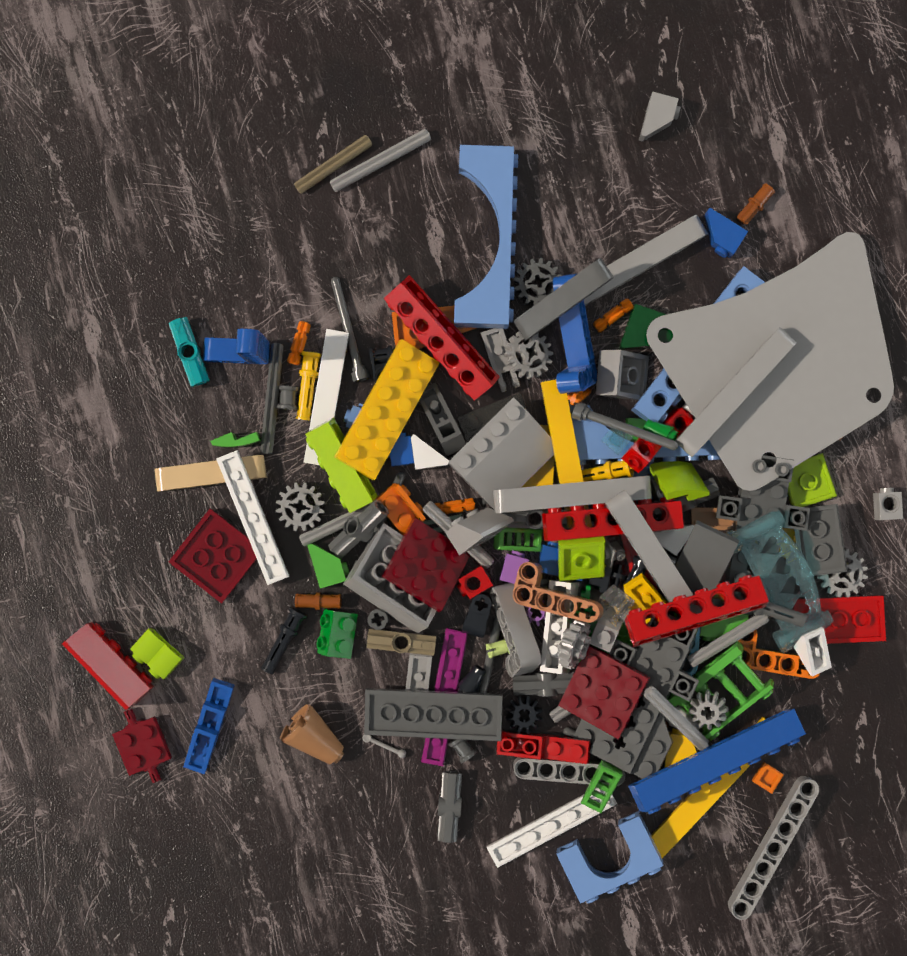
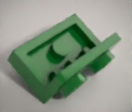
[317,609,358,659]

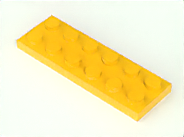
[334,339,440,480]

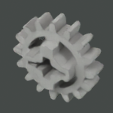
[504,331,553,379]
[276,482,325,531]
[817,549,868,597]
[558,619,591,669]

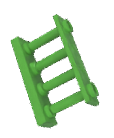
[668,641,774,741]

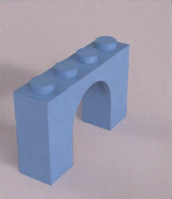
[556,811,663,904]

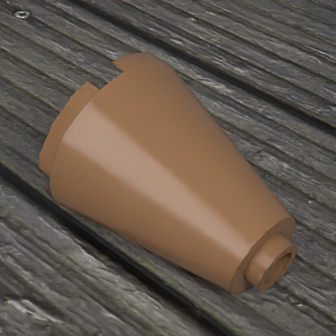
[280,704,344,764]

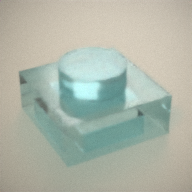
[601,428,633,455]

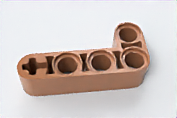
[513,561,604,623]

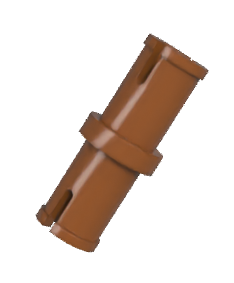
[295,592,342,610]

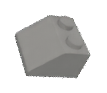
[596,350,649,400]
[445,507,514,556]

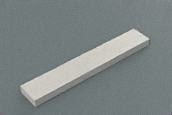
[304,329,349,465]
[216,450,289,585]
[487,788,617,868]

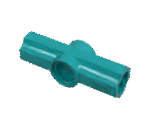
[168,317,210,387]

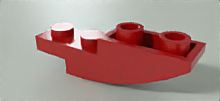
[497,731,591,764]

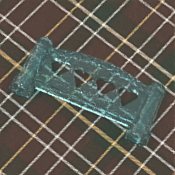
[725,510,834,654]

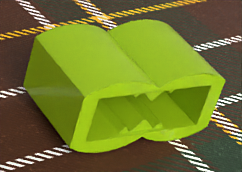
[130,628,184,679]

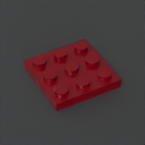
[168,508,257,604]
[382,518,470,612]
[558,645,650,739]

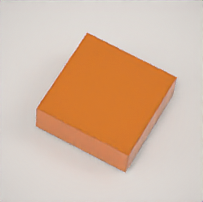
[752,761,784,794]

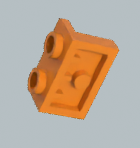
[374,483,426,535]

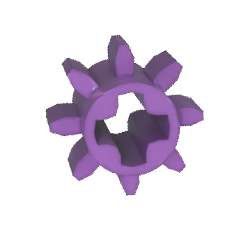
[525,600,546,626]

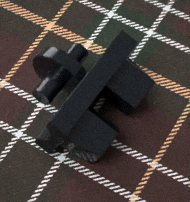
[588,560,628,594]

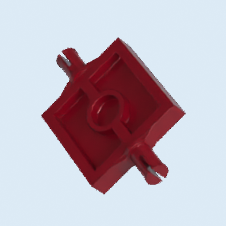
[112,708,172,783]

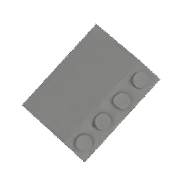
[448,397,554,510]
[343,523,436,634]

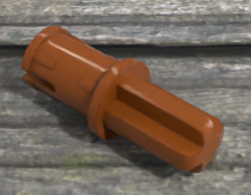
[737,183,775,225]

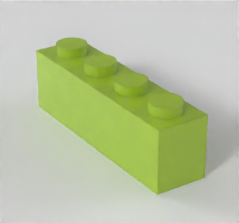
[305,417,378,513]

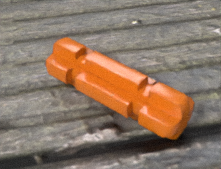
[593,298,634,332]
[287,321,311,365]
[567,388,591,406]
[435,498,475,514]

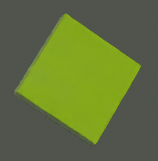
[787,453,837,507]
[558,536,605,581]

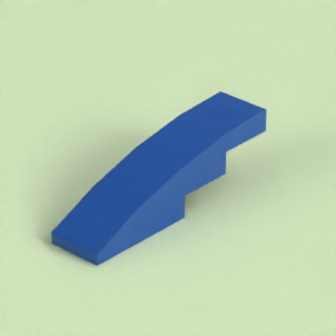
[183,678,235,775]

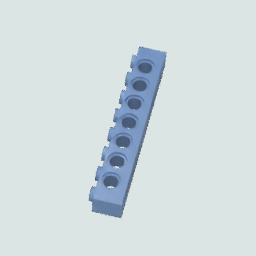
[631,266,765,423]

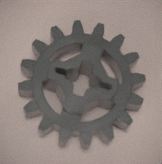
[514,258,562,306]

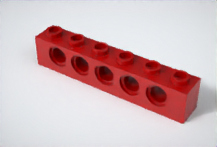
[383,275,500,400]
[542,497,684,541]
[625,575,769,647]

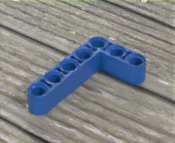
[553,274,597,394]
[203,329,270,364]

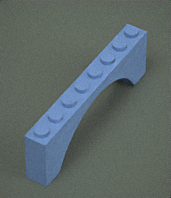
[454,145,518,329]
[569,405,721,465]

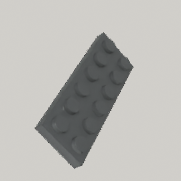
[364,688,503,741]

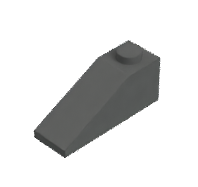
[419,383,466,456]

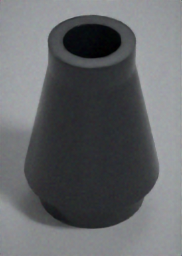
[457,664,486,693]

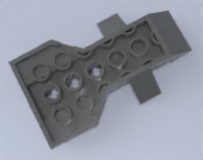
[712,455,810,617]
[573,614,700,779]

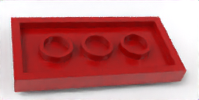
[792,595,886,645]

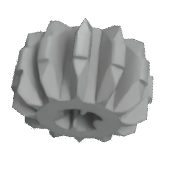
[689,690,729,730]

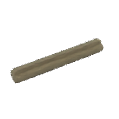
[294,135,372,194]

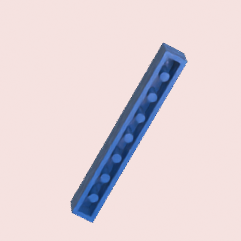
[628,709,806,814]

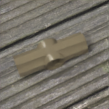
[367,628,436,656]

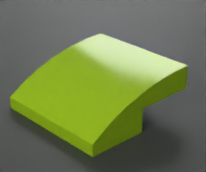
[650,461,710,501]

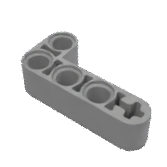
[490,583,541,677]

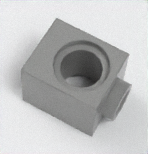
[873,488,903,520]

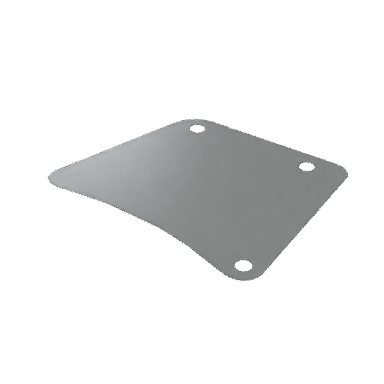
[646,232,894,491]

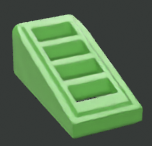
[493,527,543,552]
[581,759,623,813]

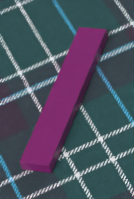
[421,628,468,766]

